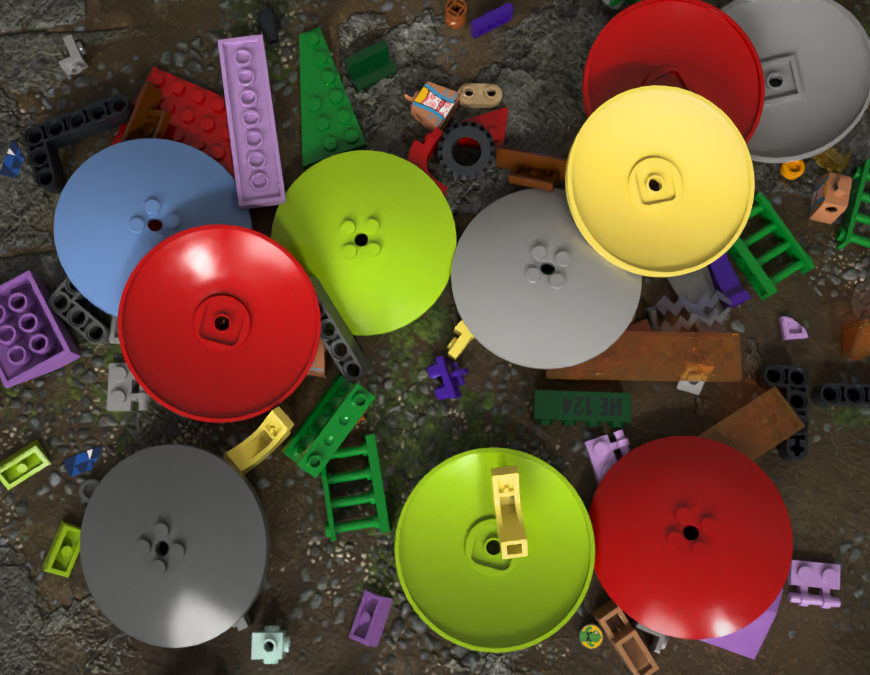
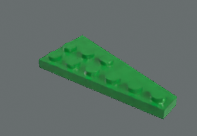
[299,27,367,170]

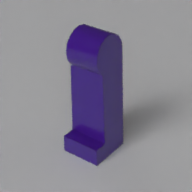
[707,252,751,310]

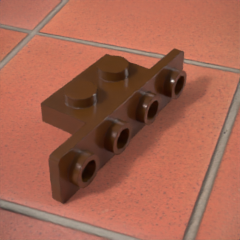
[120,82,172,143]
[496,145,567,192]

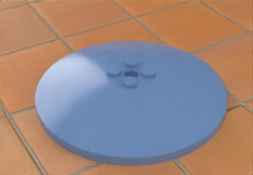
[54,138,252,318]

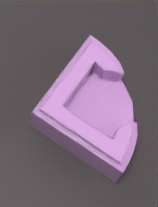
[779,316,808,340]

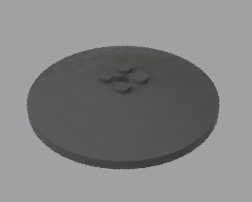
[80,444,270,648]

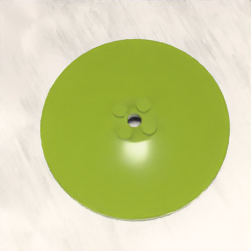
[271,150,457,336]
[395,447,595,653]

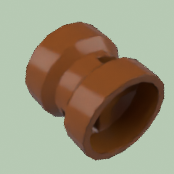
[445,0,467,29]

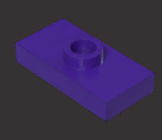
[470,2,514,39]

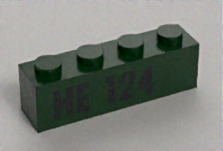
[532,390,631,428]

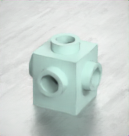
[251,625,290,664]

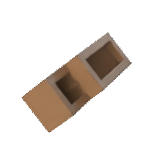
[592,599,659,675]

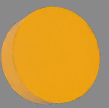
[780,160,805,180]

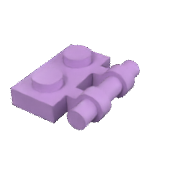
[584,430,630,485]
[787,560,841,609]

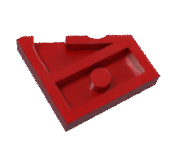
[458,107,508,149]

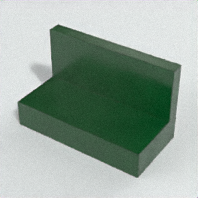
[344,40,397,91]

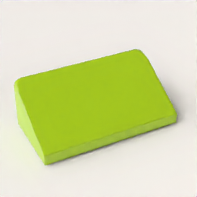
[0,440,51,490]
[42,521,81,578]

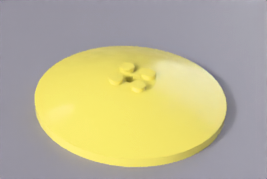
[565,85,755,277]

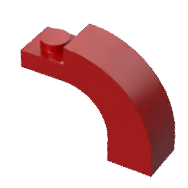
[407,127,448,197]

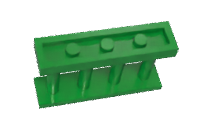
[835,159,870,250]
[727,192,815,301]
[281,374,375,478]
[321,434,391,542]

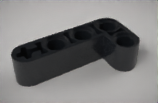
[756,365,809,461]

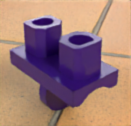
[427,356,469,399]

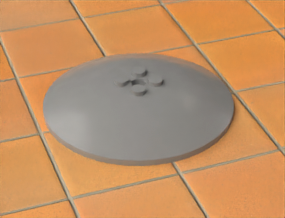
[720,0,870,163]
[451,188,642,369]

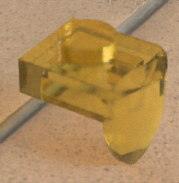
[812,147,852,174]

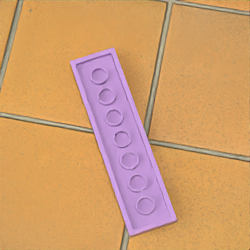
[218,34,287,210]

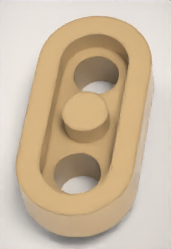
[458,83,502,108]

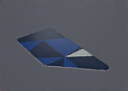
[0,140,24,178]
[64,446,103,477]

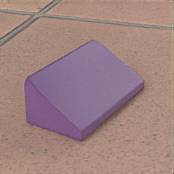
[349,589,393,647]

